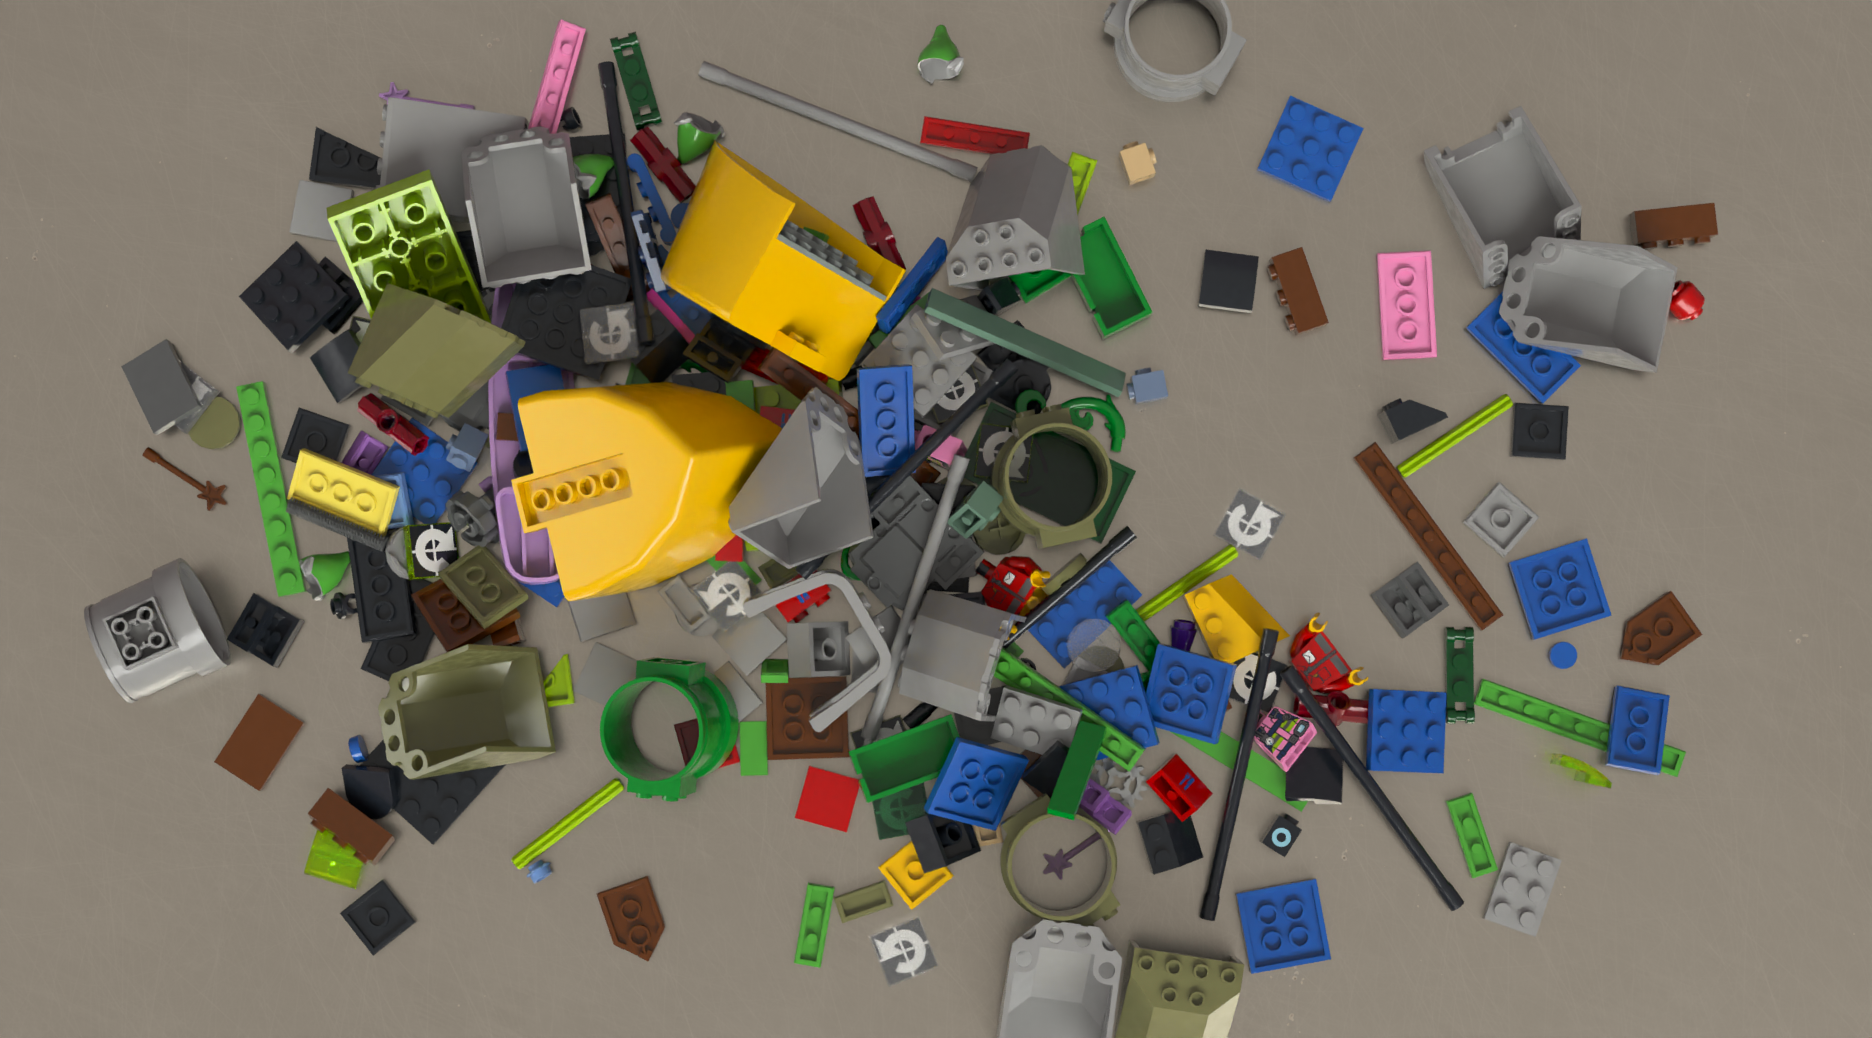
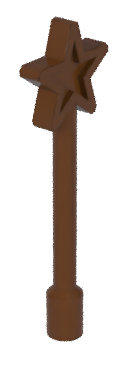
[142,447,227,511]

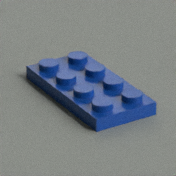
[1466,291,1581,404]
[857,364,916,477]
[1028,560,1142,668]

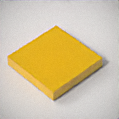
[878,840,954,910]

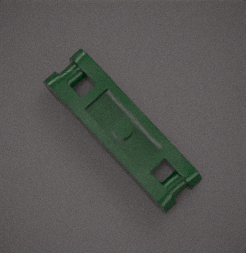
[610,31,663,130]
[1445,627,1475,724]

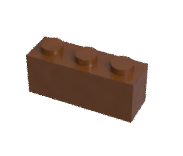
[1629,203,1718,250]
[1267,247,1329,336]
[308,788,395,866]

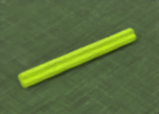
[1397,394,1513,477]
[1136,544,1239,621]
[511,778,624,869]

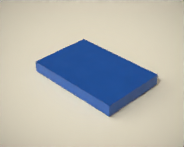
[505,365,564,452]
[1605,685,1670,775]

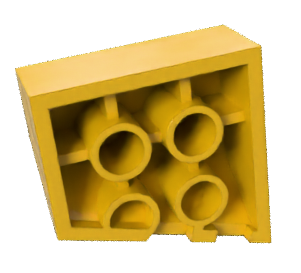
[1183,574,1290,663]

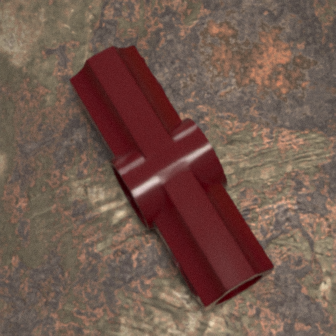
[630,126,696,203]
[853,196,906,270]
[357,392,429,456]
[1293,691,1369,726]

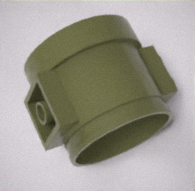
[990,404,1112,549]
[1000,793,1120,926]

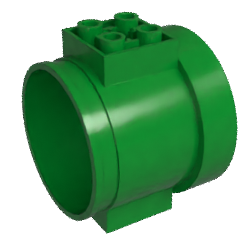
[600,657,739,802]

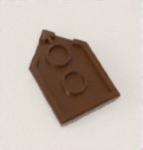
[1620,591,1703,665]
[596,876,665,961]

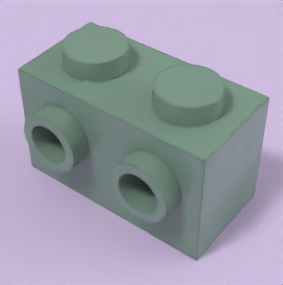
[947,481,1004,539]

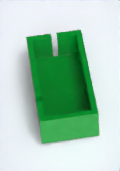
[1070,216,1153,339]
[848,714,960,803]

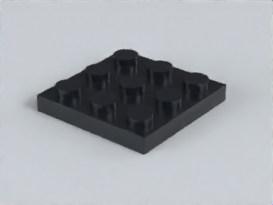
[239,241,350,353]

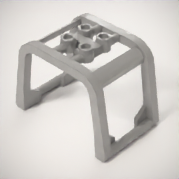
[743,569,891,732]

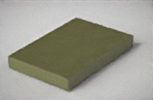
[438,545,529,629]

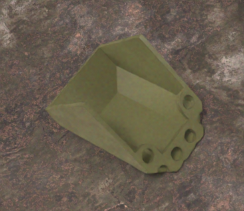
[348,283,526,419]
[378,644,556,780]
[1114,940,1244,1038]

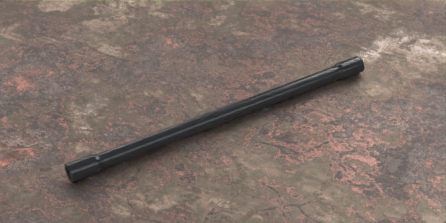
[598,61,655,345]
[794,359,1018,580]
[903,526,1137,729]
[1199,628,1279,921]
[1280,664,1464,911]

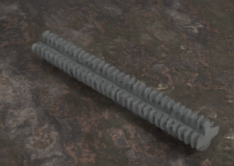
[285,497,389,552]

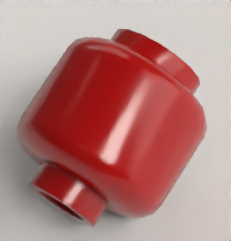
[1669,280,1705,320]

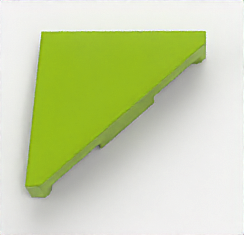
[543,654,575,707]

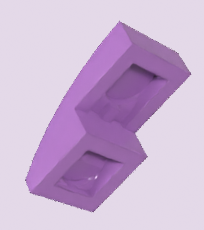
[1079,778,1132,835]

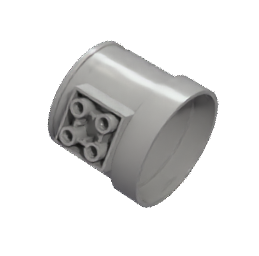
[1103,0,1247,102]
[84,558,231,703]

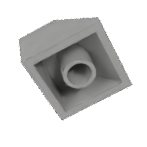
[787,621,850,678]

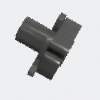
[445,487,499,547]

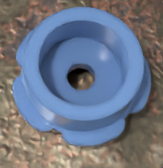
[527,860,552,884]

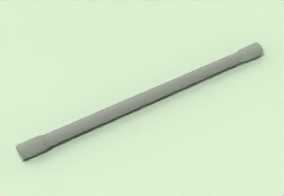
[698,61,978,182]
[861,454,970,741]

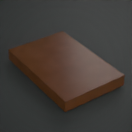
[214,694,305,791]

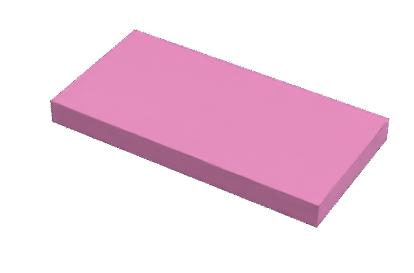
[1376,250,1437,361]

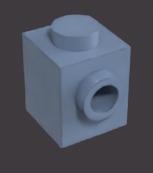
[1126,368,1168,404]
[446,423,489,472]

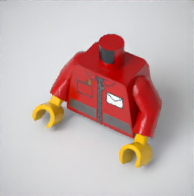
[975,556,1050,640]
[1283,613,1368,694]

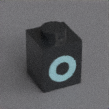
[1259,813,1302,857]

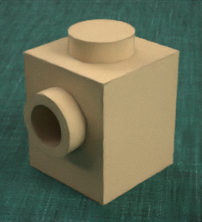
[1119,141,1157,185]

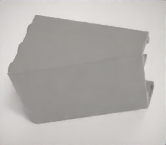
[375,97,528,223]
[1424,106,1581,289]

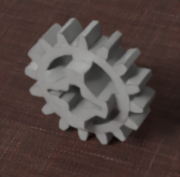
[1090,758,1148,808]

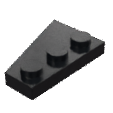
[309,127,381,189]

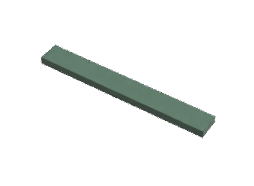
[924,288,1126,397]

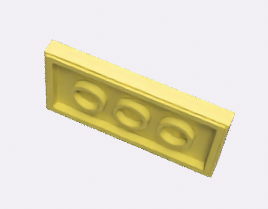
[287,448,400,538]

